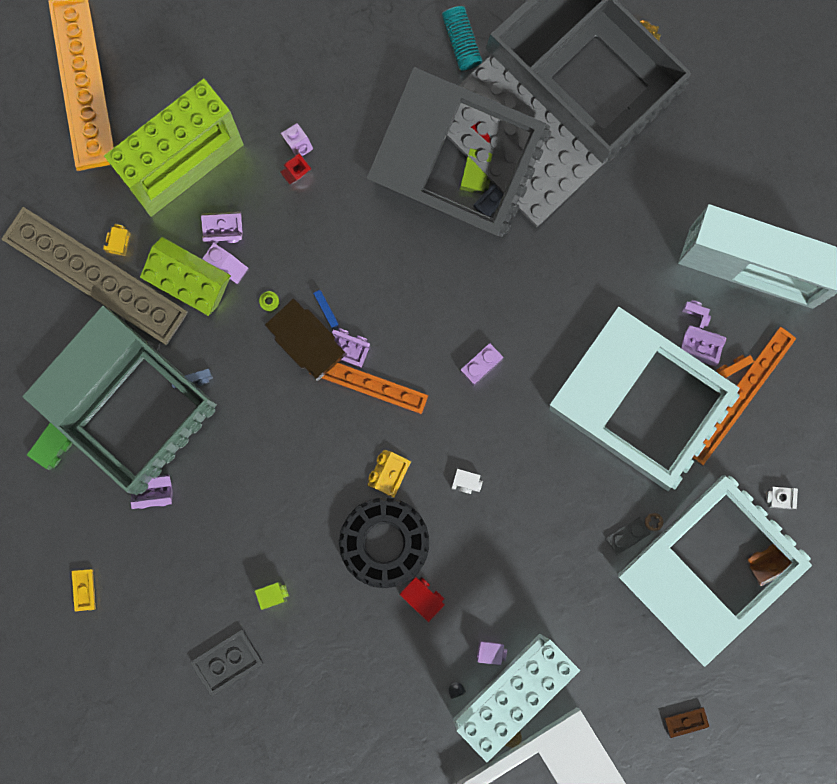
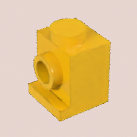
[103,224,130,256]

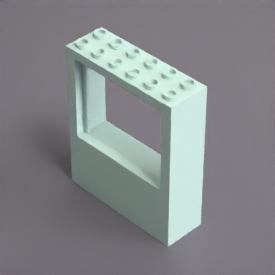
[678,204,837,309]
[550,307,740,492]
[618,475,812,667]
[453,634,580,762]

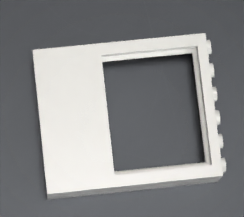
[455,707,626,784]

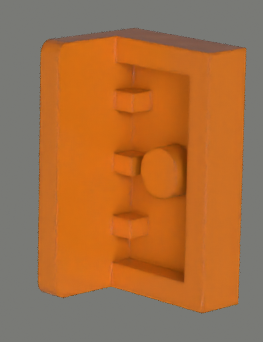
[748,544,792,586]

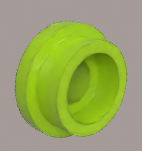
[259,291,279,311]

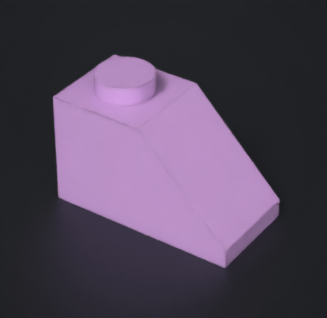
[202,243,249,284]
[477,640,507,665]

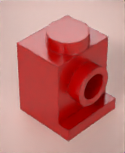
[280,153,311,184]

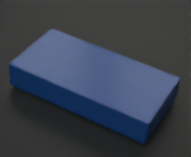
[313,290,339,330]

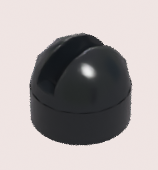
[449,682,466,699]

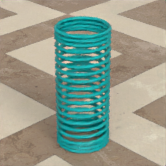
[442,6,483,70]

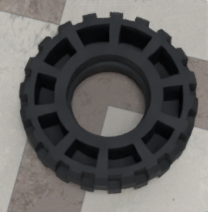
[339,497,430,588]

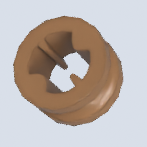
[644,513,664,531]

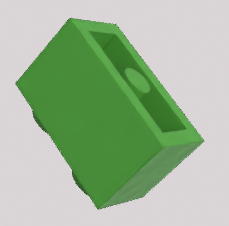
[27,423,72,470]

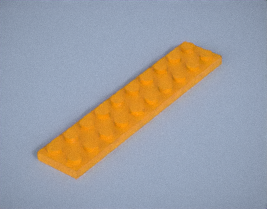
[48,0,114,171]

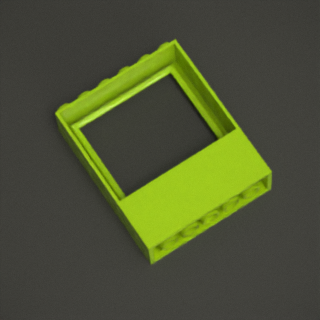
[104,79,244,217]

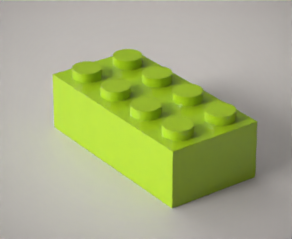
[140,237,231,316]

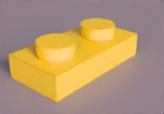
[72,569,96,611]

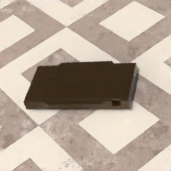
[265,298,347,381]

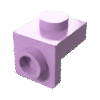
[281,123,313,156]
[682,300,711,329]

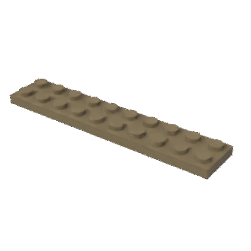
[1,207,188,345]

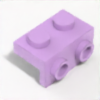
[201,211,243,244]
[681,326,727,367]
[332,328,370,368]
[130,474,173,509]

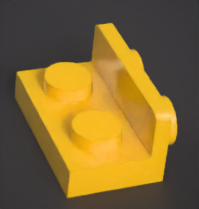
[367,450,411,498]

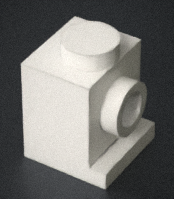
[452,469,483,494]
[766,487,798,509]

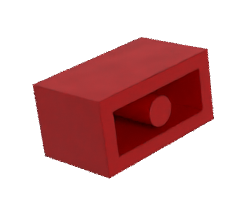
[399,577,445,622]

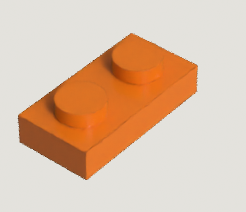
[716,354,754,378]

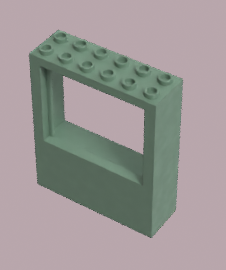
[22,306,217,495]

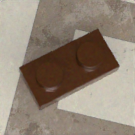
[664,707,709,738]

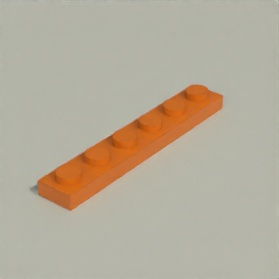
[309,363,428,415]

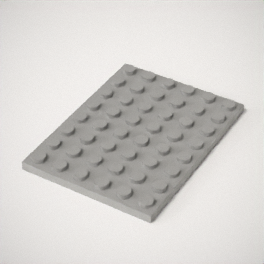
[446,55,608,228]

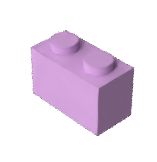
[460,343,504,387]

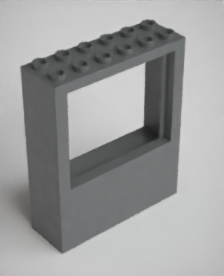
[366,67,552,237]

